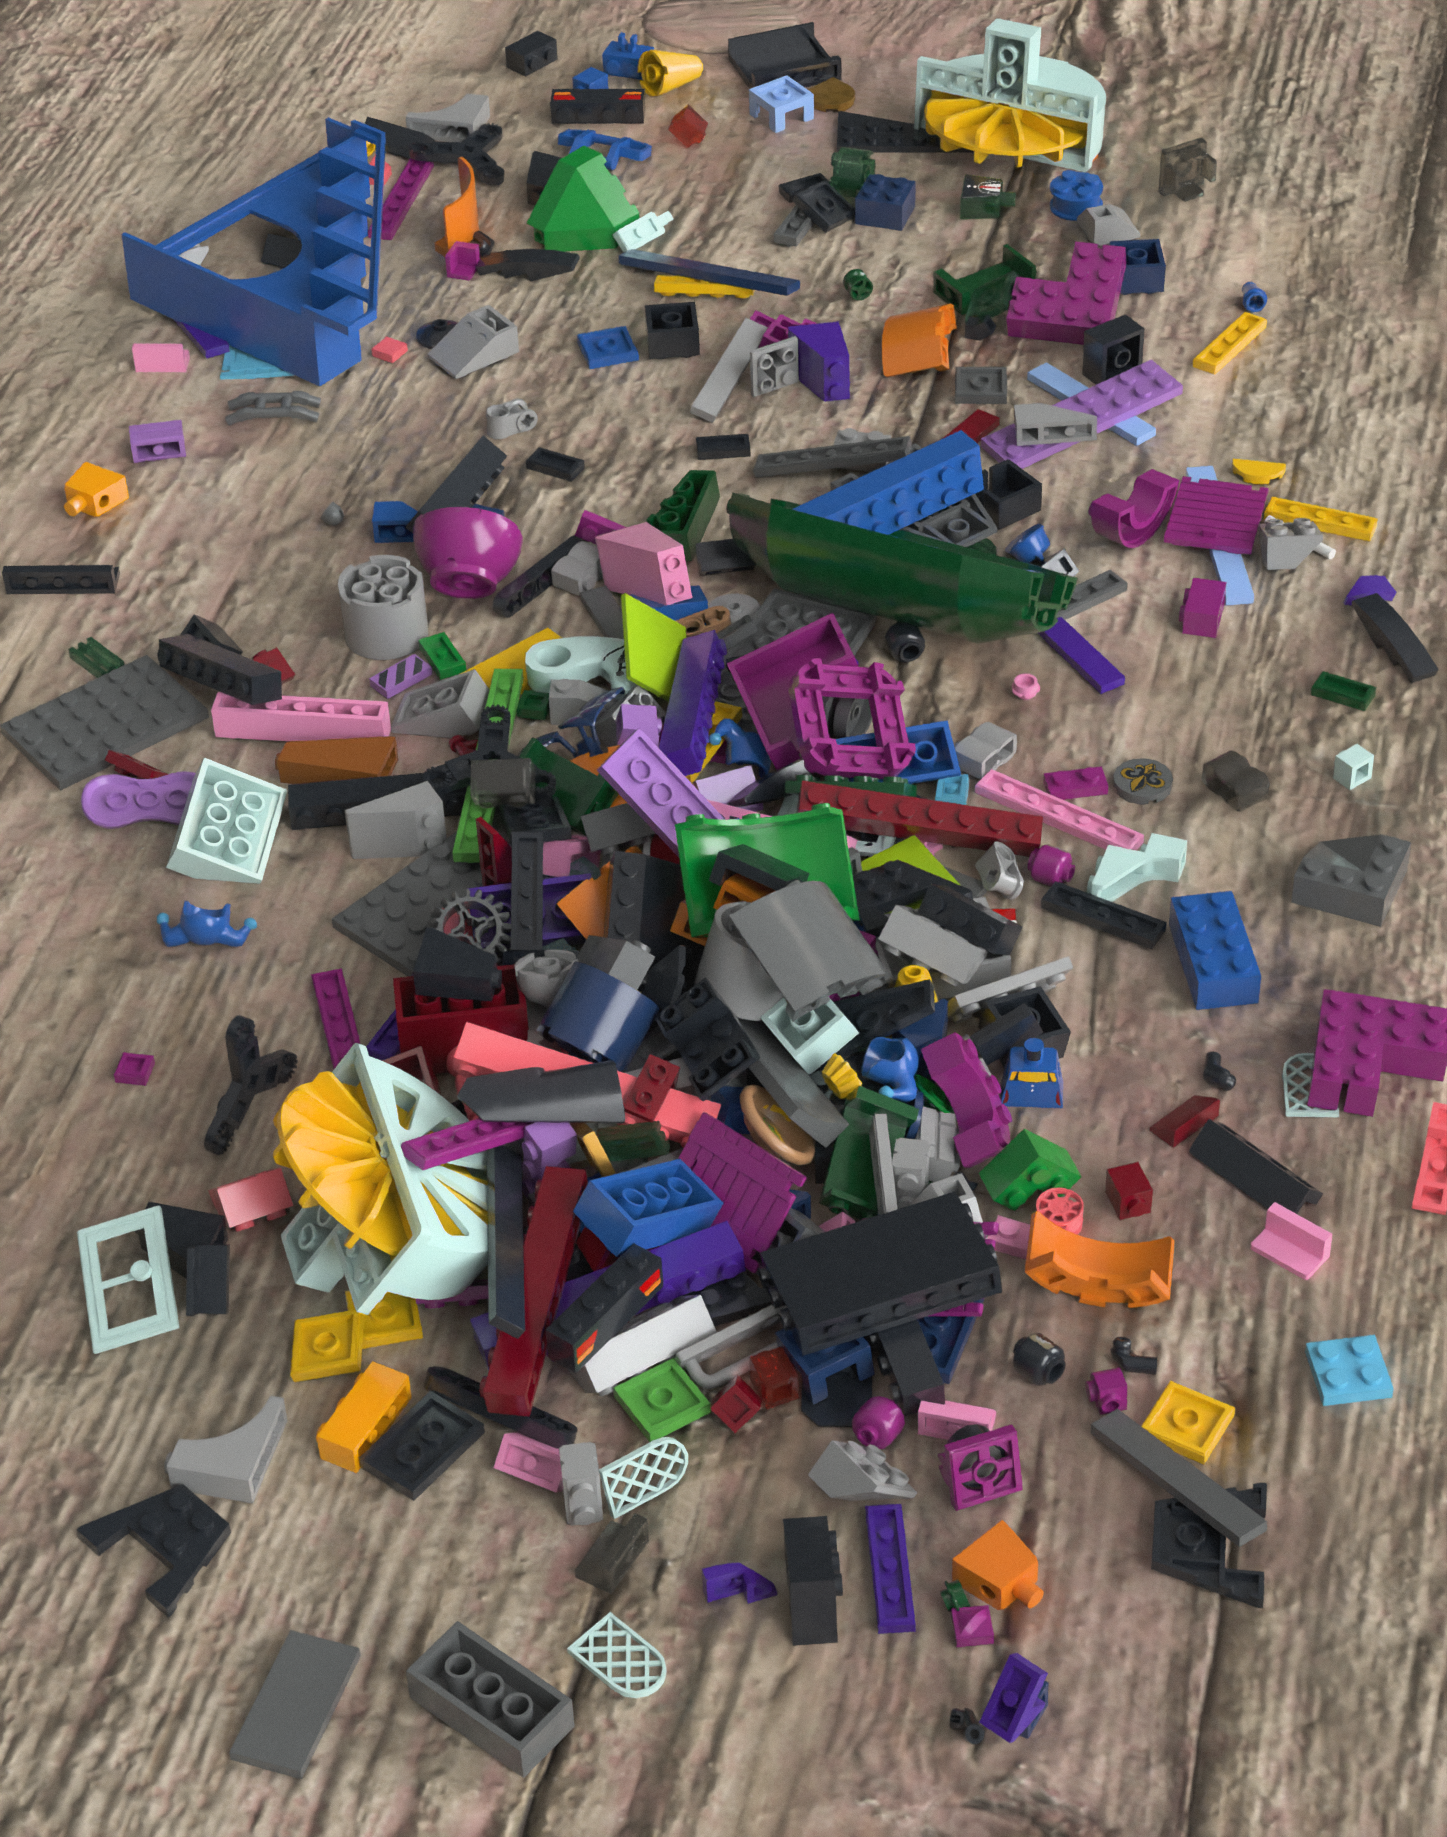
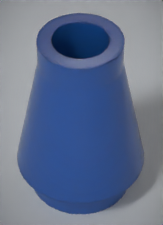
[1242,282,1267,312]

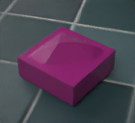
[951,1605,994,1647]

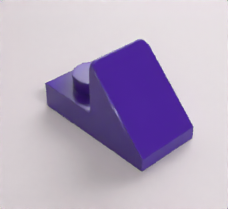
[979,1653,1048,1743]

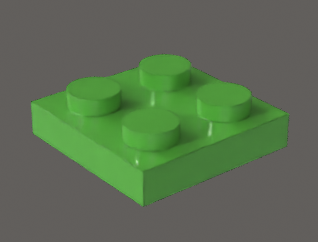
[613,1358,711,1442]

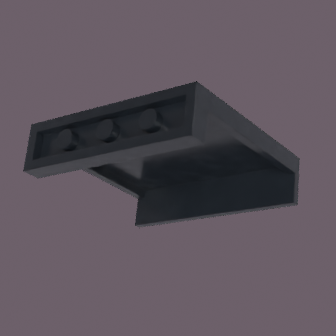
[728,22,842,89]

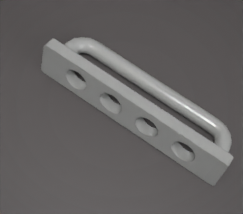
[674,1305,781,1389]

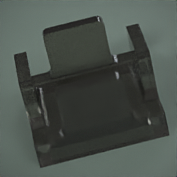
[1158,137,1217,202]

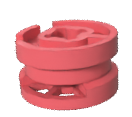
[1036,1188,1084,1235]

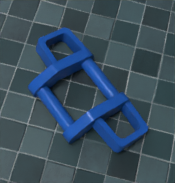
[558,129,652,170]

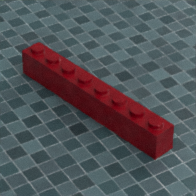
[796,781,1043,857]
[480,1166,588,1417]

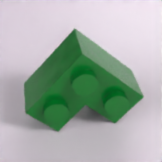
[979,1129,1082,1211]

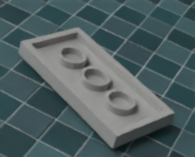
[948,956,1073,1024]

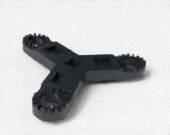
[409,123,505,185]
[422,704,556,800]
[204,1015,298,1156]

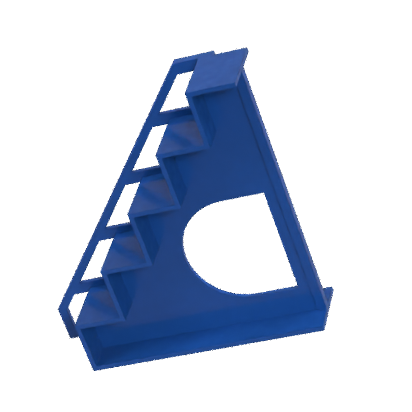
[121,117,386,387]

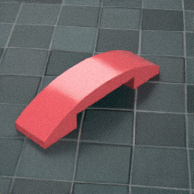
[1412,1102,1447,1215]

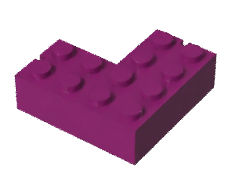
[1007,241,1126,345]
[727,613,859,770]
[1307,989,1447,1117]

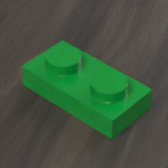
[418,632,466,680]

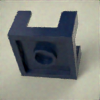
[775,1329,875,1405]

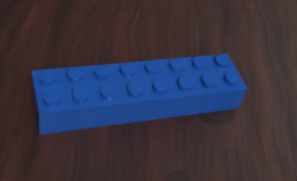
[793,430,984,535]

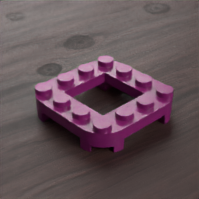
[789,658,916,779]

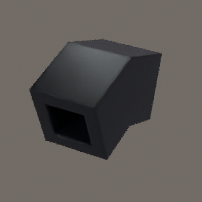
[965,314,996,340]

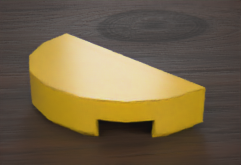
[1232,458,1286,484]

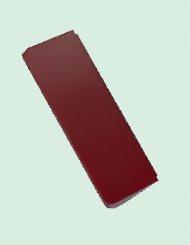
[1149,1095,1220,1148]

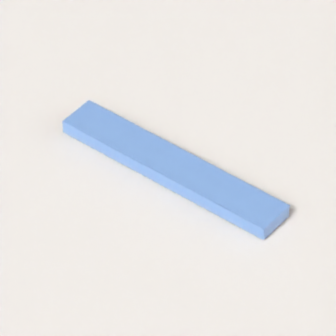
[1027,362,1156,446]

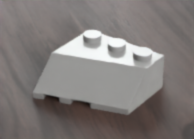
[878,905,989,987]

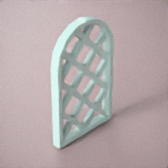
[1282,1053,1339,1118]
[599,1437,688,1519]
[567,1612,667,1698]

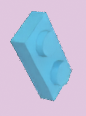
[935,774,969,805]

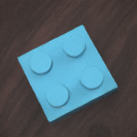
[1305,1335,1394,1406]

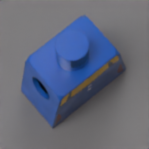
[1001,1038,1063,1108]

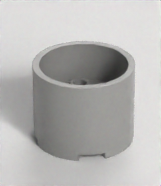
[338,555,428,660]
[694,902,783,1021]

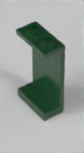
[933,244,1037,315]
[500,737,619,837]
[819,1086,919,1221]

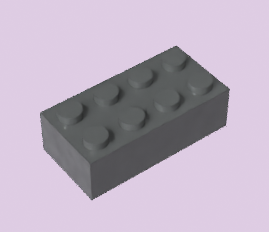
[406,1621,575,1778]

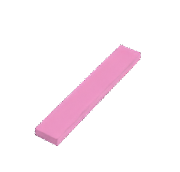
[975,769,1144,850]

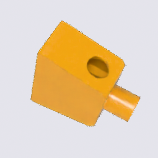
[64,462,129,517]

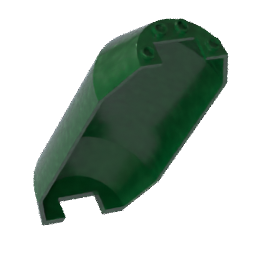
[726,492,1078,644]

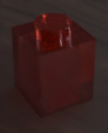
[668,104,708,148]
[749,1346,799,1410]

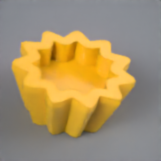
[822,1053,862,1099]

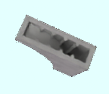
[406,94,490,142]
[164,1396,288,1503]

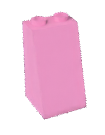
[595,522,692,605]

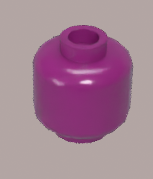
[1027,844,1075,887]
[851,1396,905,1450]

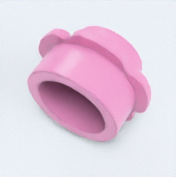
[1012,674,1040,700]

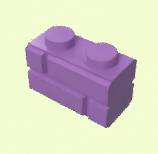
[129,420,186,463]

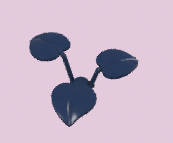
[517,687,625,758]

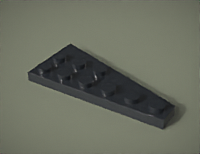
[837,111,974,153]
[747,979,935,1088]

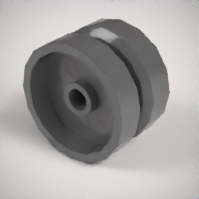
[822,696,872,739]

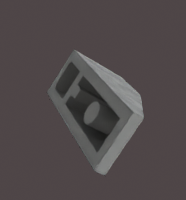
[1014,403,1097,446]
[549,679,617,725]

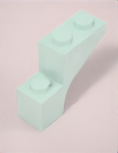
[1087,833,1188,902]

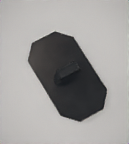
[801,1336,873,1427]

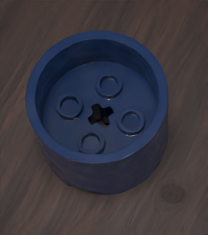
[536,961,660,1073]

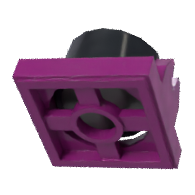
[937,1424,1023,1511]

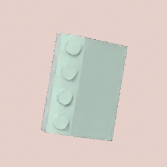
[166,758,288,884]

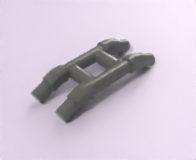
[225,391,321,426]

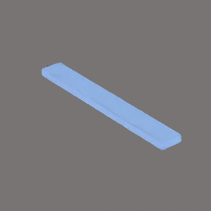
[1186,466,1254,605]

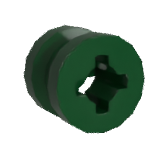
[843,269,873,301]

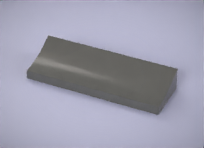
[737,1017,850,1148]

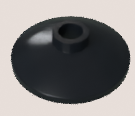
[416,319,459,349]

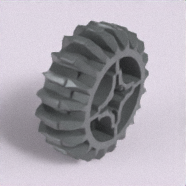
[428,888,511,963]

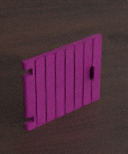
[1164,476,1269,555]
[678,1112,807,1273]

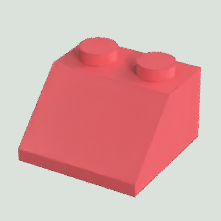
[208,1168,294,1232]

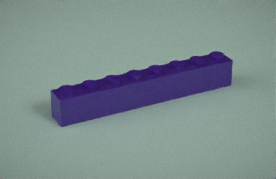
[659,630,727,776]
[470,1221,746,1370]

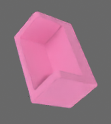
[543,835,601,877]

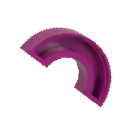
[1088,469,1179,548]
[921,1032,1012,1168]

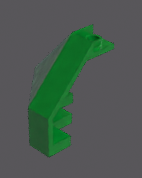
[526,146,640,252]

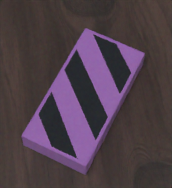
[369,654,432,699]

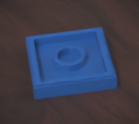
[577,326,639,369]

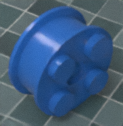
[1050,170,1103,221]

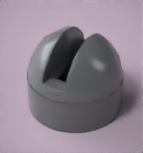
[320,502,344,526]

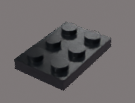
[359,1391,485,1501]

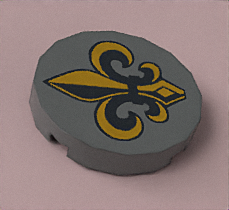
[1113,758,1173,805]

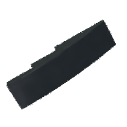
[476,249,580,281]
[1351,593,1439,683]
[727,760,812,807]

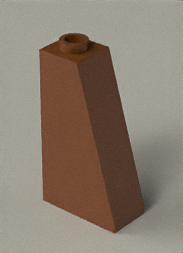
[275,736,398,784]

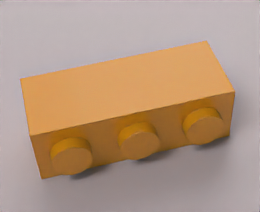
[316,1361,412,1473]

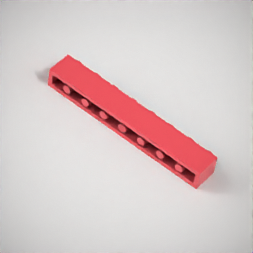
[453,1022,721,1148]

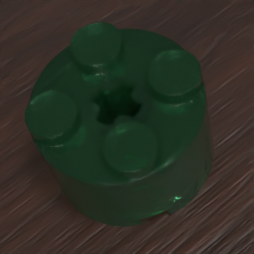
[829,147,876,198]

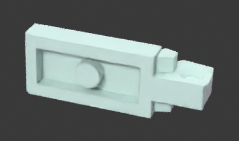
[613,211,673,252]

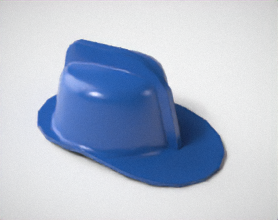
[1005,524,1050,563]

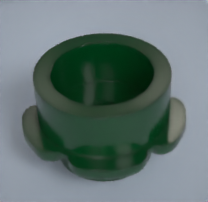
[940,1579,971,1612]

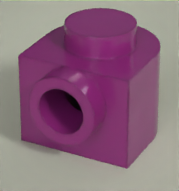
[1085,1367,1127,1415]

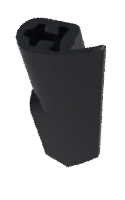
[457,1060,625,1124]

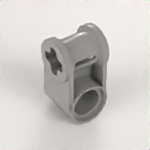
[486,398,538,439]
[975,841,1024,900]

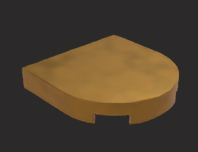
[808,77,855,112]
[570,1123,616,1178]

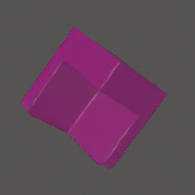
[445,241,480,281]

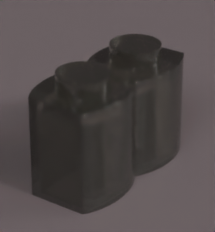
[1202,750,1270,812]

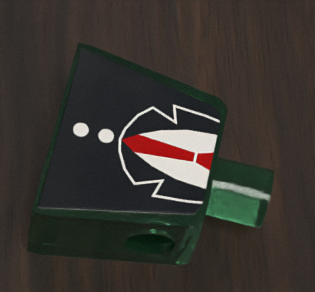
[960,174,1016,220]

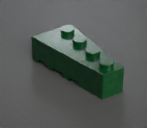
[646,470,720,561]

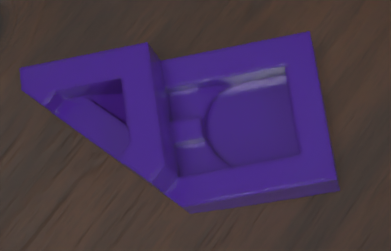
[1343,575,1397,606]
[702,1562,778,1604]

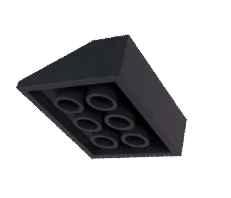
[603,851,698,973]

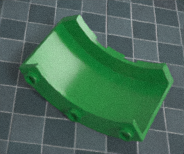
[675,803,860,938]

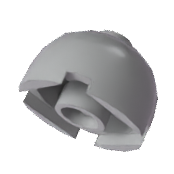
[515,950,578,1008]

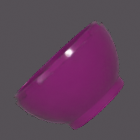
[413,507,523,599]

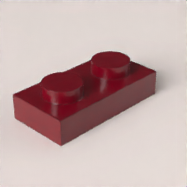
[105,750,168,779]

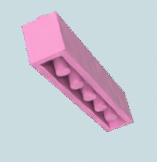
[211,692,391,742]

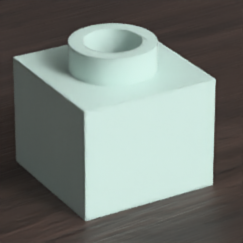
[1333,744,1374,790]

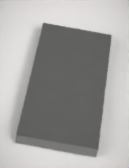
[229,1630,361,1779]

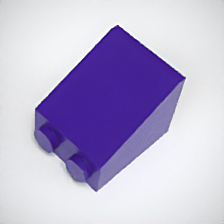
[788,321,850,402]

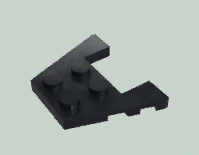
[853,860,973,938]
[683,1272,772,1326]
[1151,1482,1267,1608]
[76,1484,231,1618]

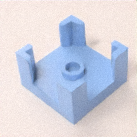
[749,75,814,133]

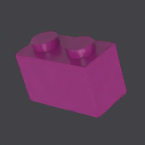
[1178,578,1227,638]

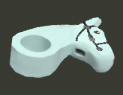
[525,636,637,701]

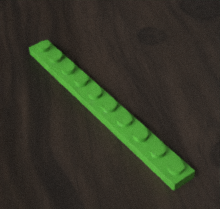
[452,669,524,863]

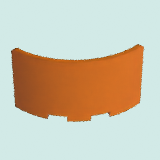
[434,156,479,257]
[882,304,957,377]
[557,845,643,940]
[1025,1211,1174,1308]

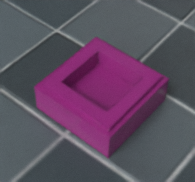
[114,1052,155,1086]

